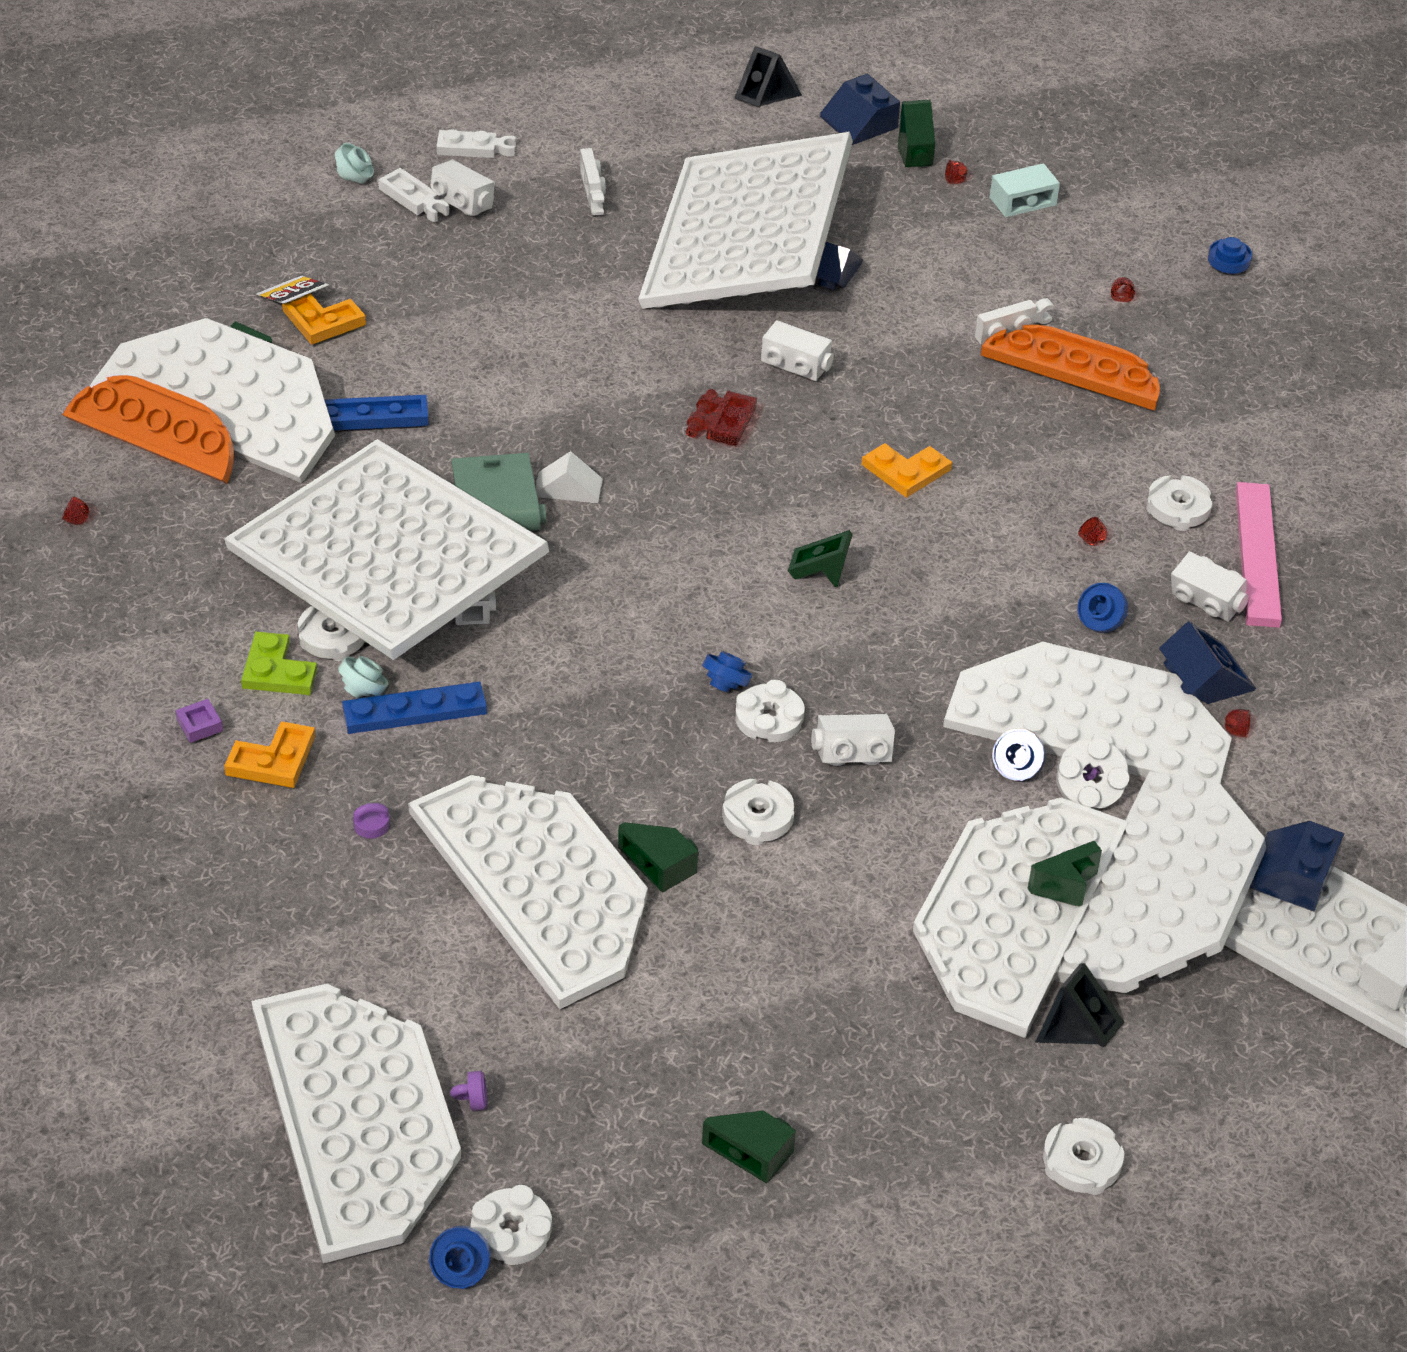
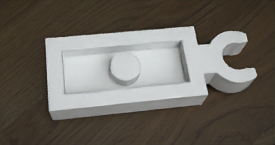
[437,129,516,158]
[580,148,606,216]
[378,168,449,222]
[975,298,1054,344]

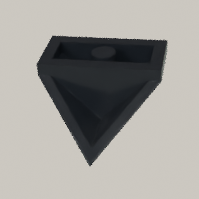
[734,46,802,108]
[1035,963,1124,1047]

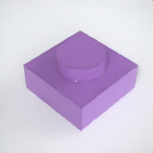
[175,699,223,743]

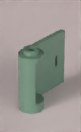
[451,453,546,531]

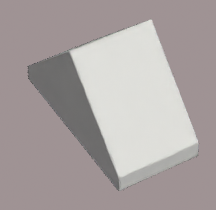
[535,451,603,503]

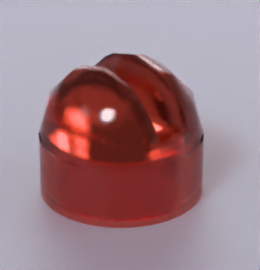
[945,160,968,184]
[1111,277,1135,303]
[61,496,89,525]
[1078,517,1108,546]
[1225,709,1251,738]

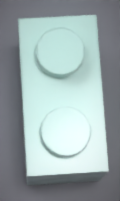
[990,163,1060,217]

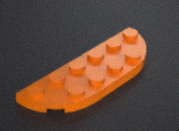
[980,325,1160,411]
[62,375,234,484]

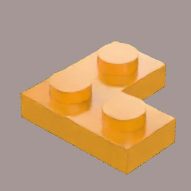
[282,293,366,345]
[861,443,952,498]
[224,721,316,788]

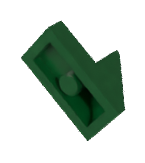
[788,530,853,587]
[1027,840,1102,906]

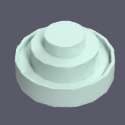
[335,143,374,184]
[338,656,389,698]

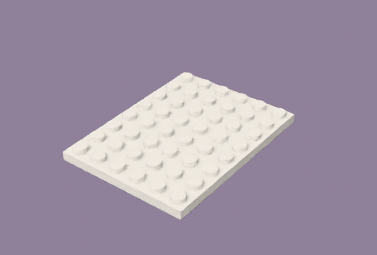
[638,132,853,309]
[224,439,549,660]

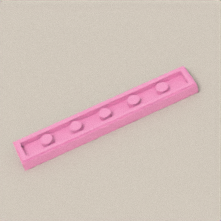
[1236,482,1282,628]

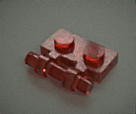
[686,389,757,446]

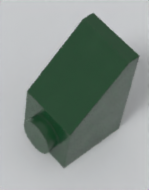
[898,99,935,168]
[618,822,699,893]
[702,1111,796,1184]

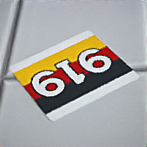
[256,276,329,303]

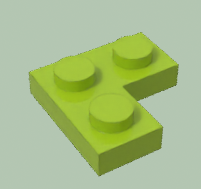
[241,631,317,695]

